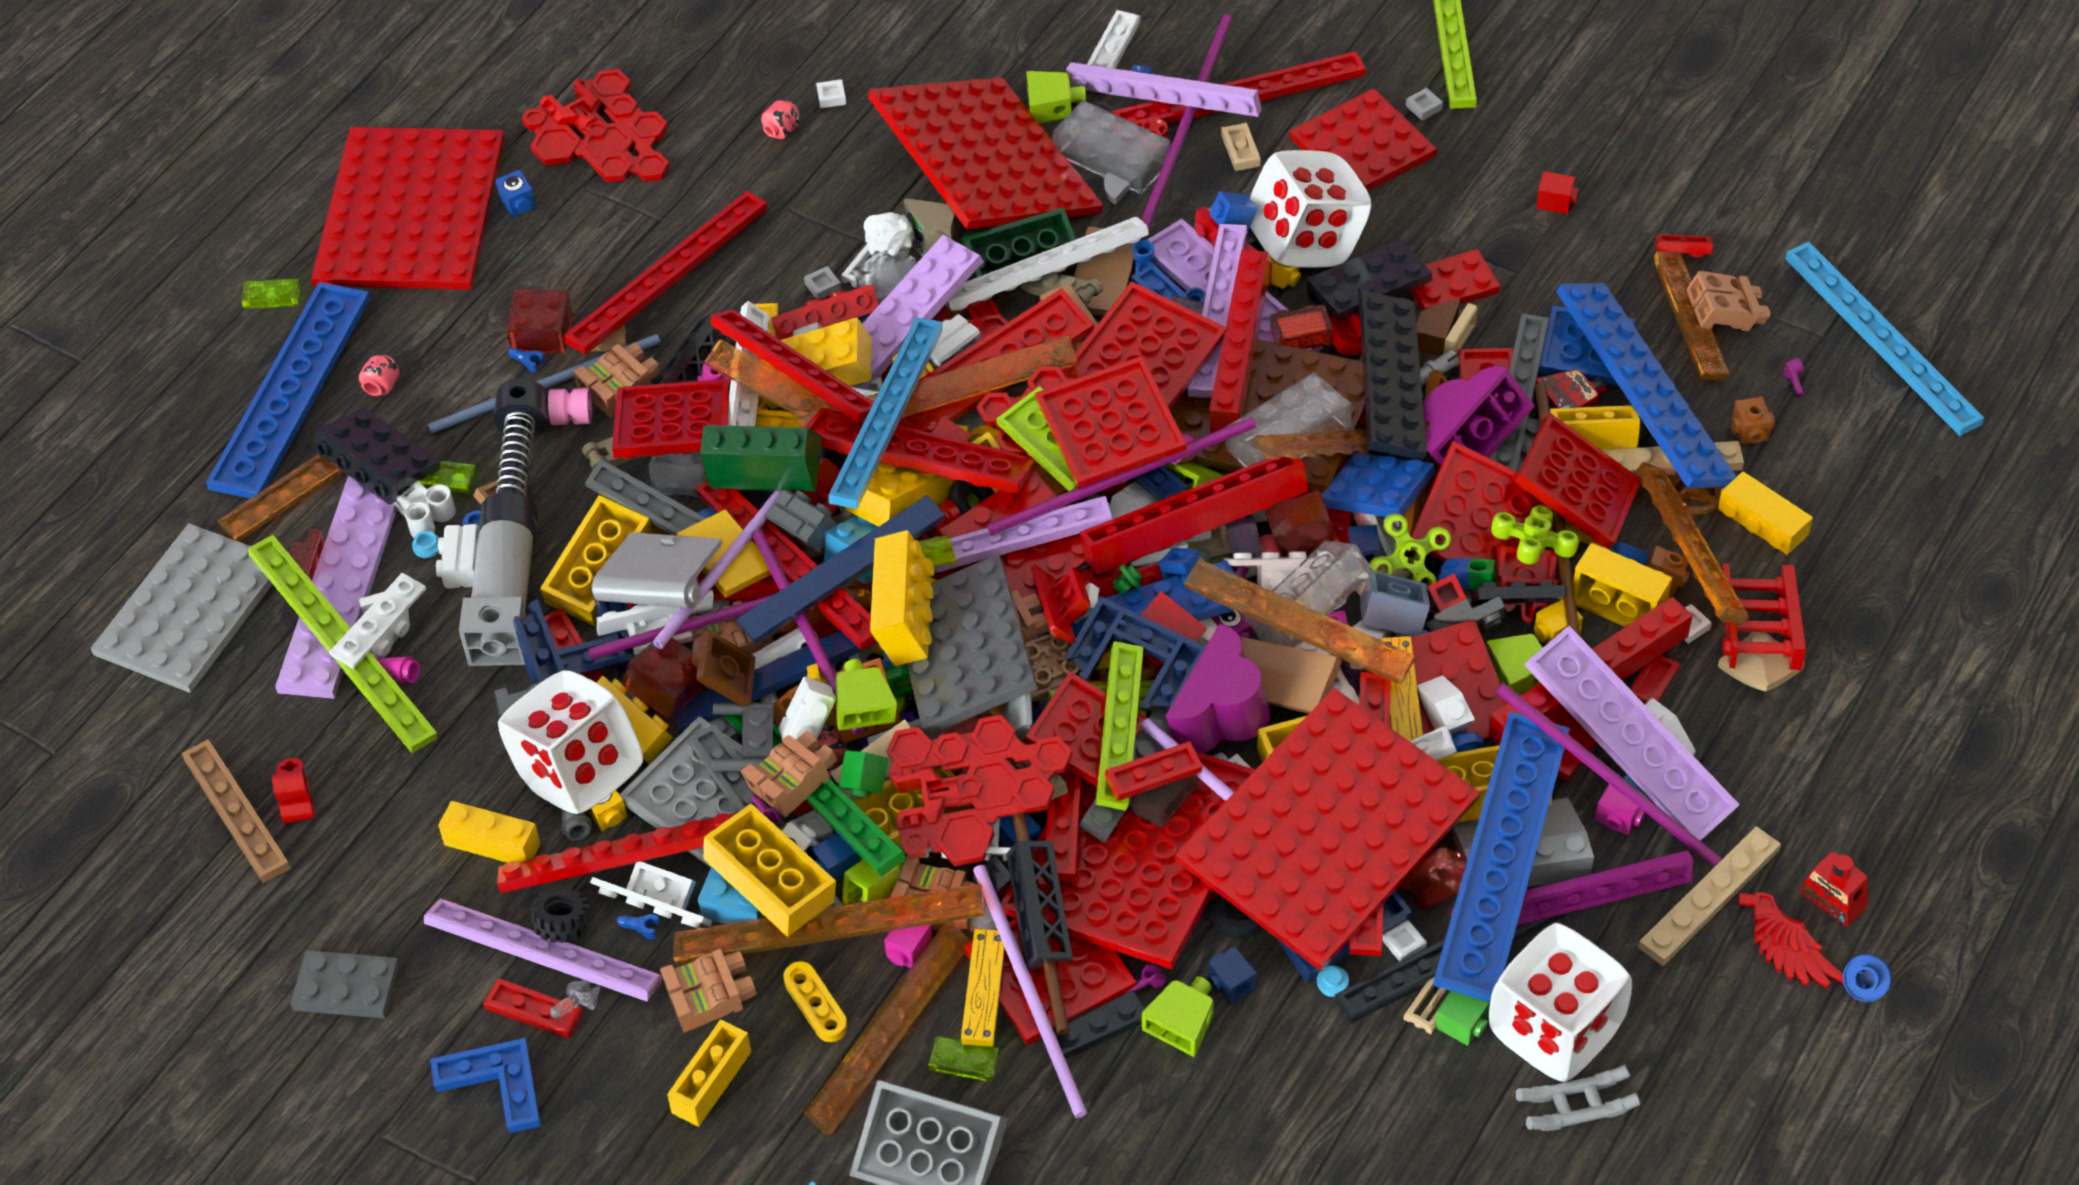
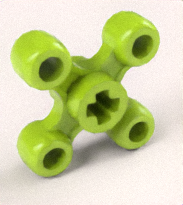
[1491,506,1579,565]
[1369,513,1451,591]

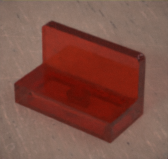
[289,529,325,581]

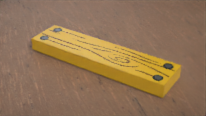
[1379,636,1423,741]
[961,929,1005,1047]

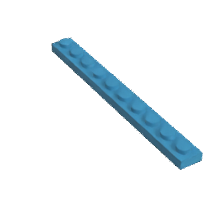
[1785,241,1984,436]
[829,317,943,509]

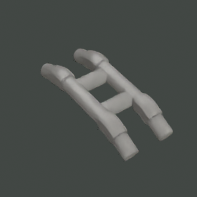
[1516,1065,1641,1131]

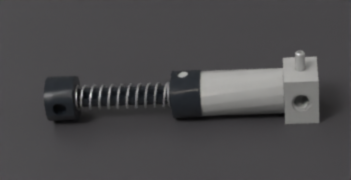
[459,379,549,666]

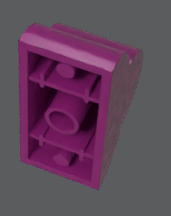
[1423,366,1535,467]
[1166,624,1270,753]

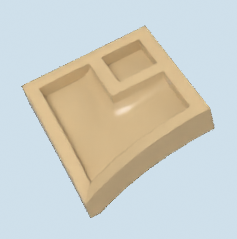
[1718,632,1804,692]

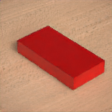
[1630,655,1680,705]

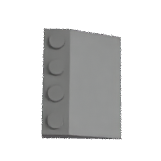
[1451,798,1594,887]
[849,1080,1008,1185]

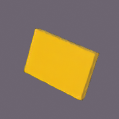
[677,510,772,598]

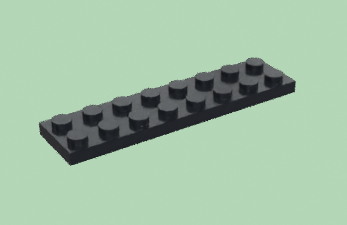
[1358,290,1427,461]

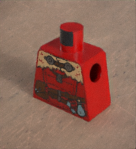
[1534,369,1607,410]
[1799,852,1868,927]

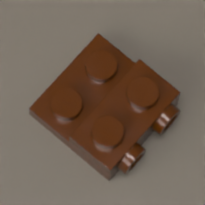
[691,629,756,707]

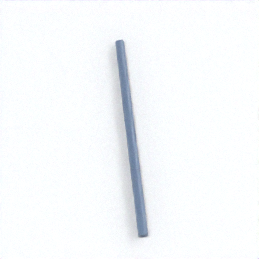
[427,334,661,435]

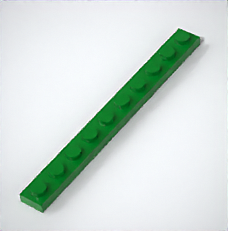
[723,702,906,877]

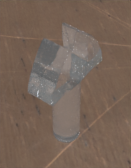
[550,980,600,1018]

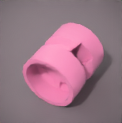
[548,388,592,425]

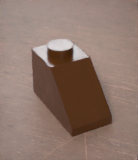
[1416,298,1460,356]

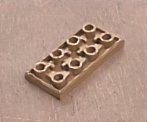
[1074,227,1135,316]
[976,634,1090,721]
[1241,637,1342,713]

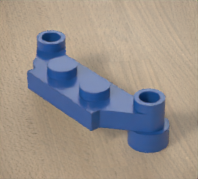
[1131,240,1206,315]

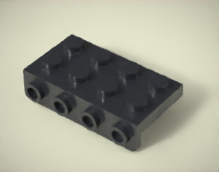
[1307,239,1432,321]
[316,407,440,505]

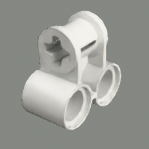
[394,481,456,538]

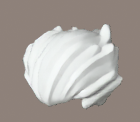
[864,212,915,258]

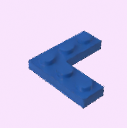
[430,1038,541,1134]

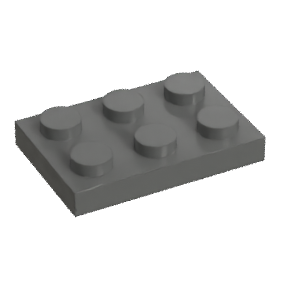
[290,950,400,1019]

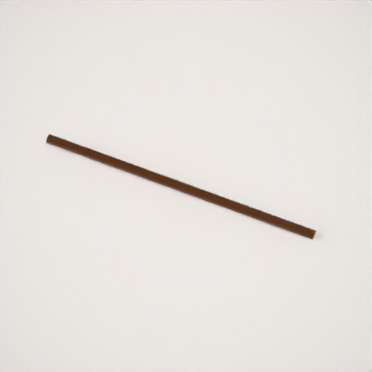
[1535,383,1581,637]
[990,704,1070,1035]

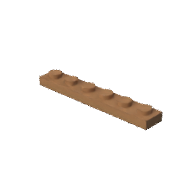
[181,739,291,884]

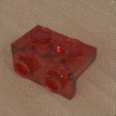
[1399,847,1467,910]

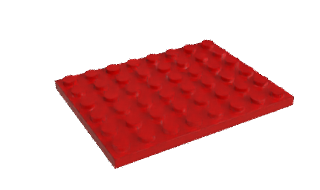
[868,77,1104,229]
[311,127,505,290]
[1175,688,1480,971]
[1001,751,1256,969]

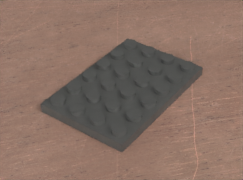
[907,554,1038,736]

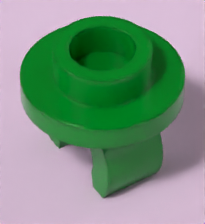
[1113,564,1143,595]

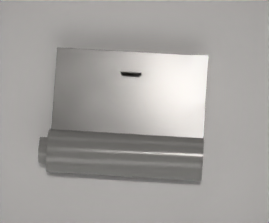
[592,532,723,608]

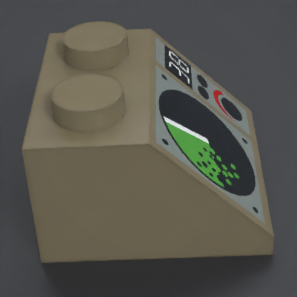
[904,198,960,257]

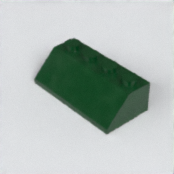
[961,207,1076,279]
[700,425,822,492]

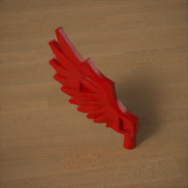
[1738,892,1843,988]

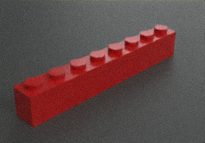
[1209,250,1269,436]
[1079,449,1309,575]
[1488,597,1693,745]

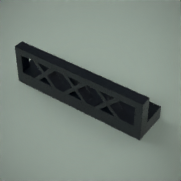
[652,313,732,385]
[1006,841,1073,970]

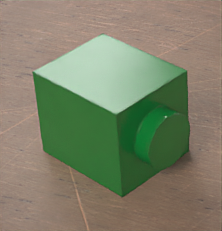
[839,751,888,798]

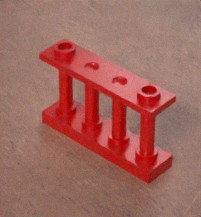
[1715,563,1806,670]

